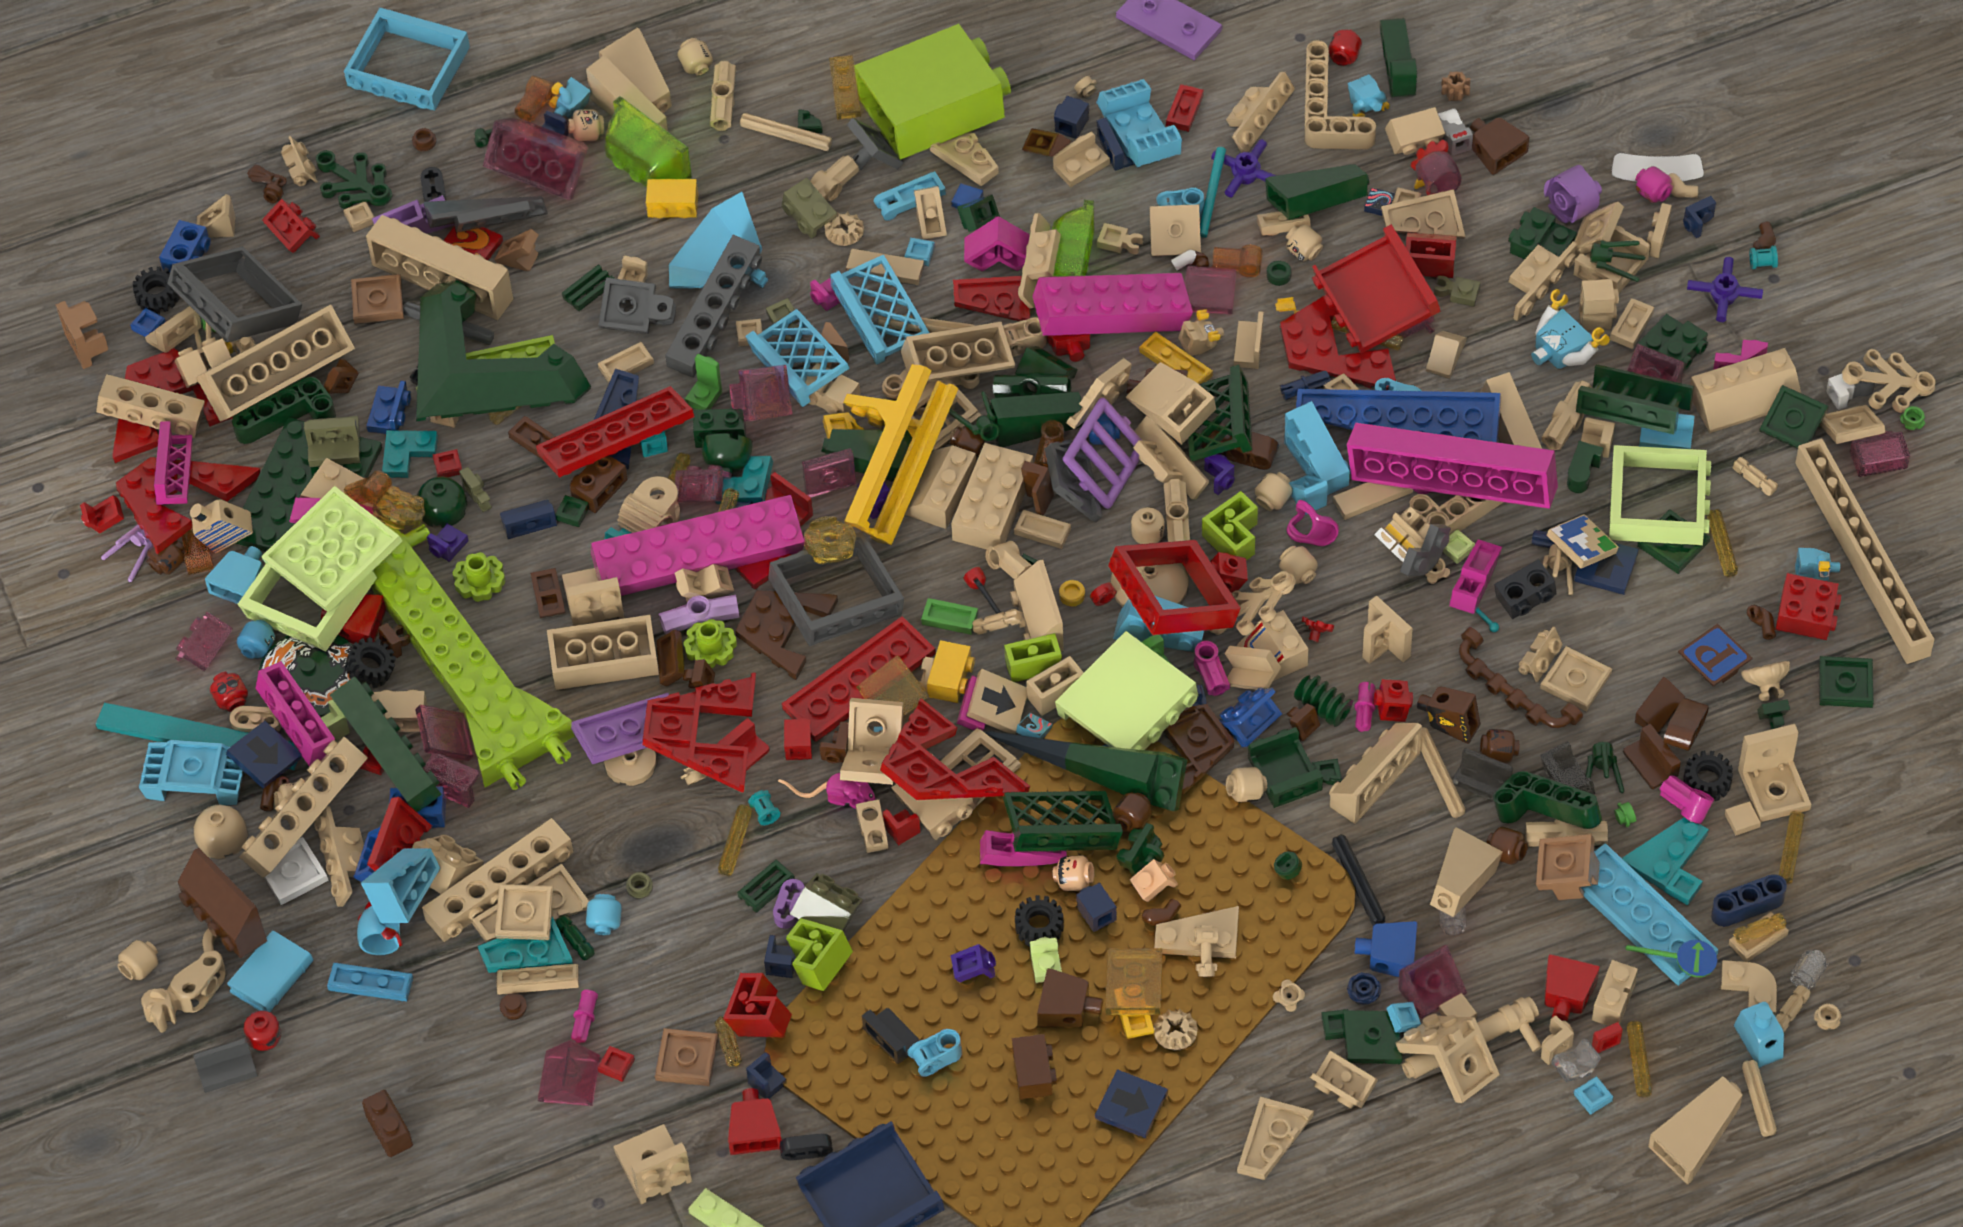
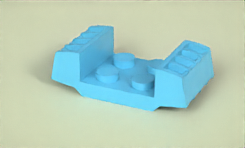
[1097,79,1182,167]
[139,740,244,805]

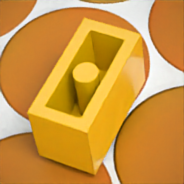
[646,179,698,218]
[927,640,975,703]

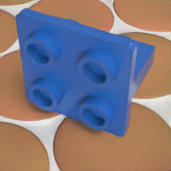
[1219,688,1282,747]

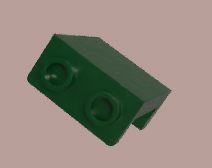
[1248,727,1323,808]

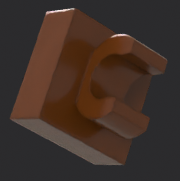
[379,623,410,658]
[683,659,715,689]
[1287,703,1321,742]

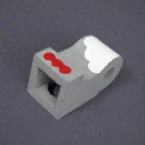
[1438,109,1473,156]

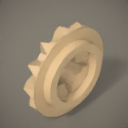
[825,211,864,246]
[1154,1009,1197,1050]

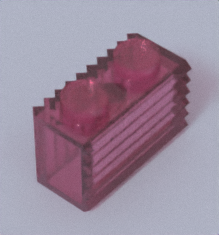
[1850,431,1910,477]

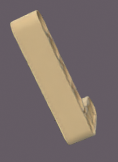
[1304,40,1376,150]

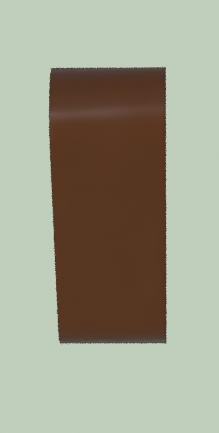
[1201,423,1279,470]
[1663,697,1709,751]

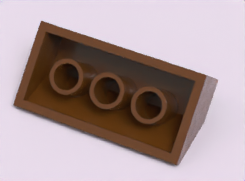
[178,847,267,958]

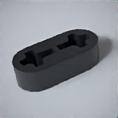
[420,167,446,202]
[779,1134,833,1160]

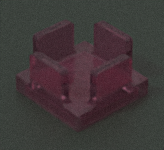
[729,365,792,421]

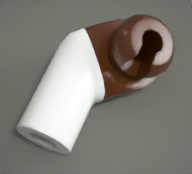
[1171,250,1209,271]

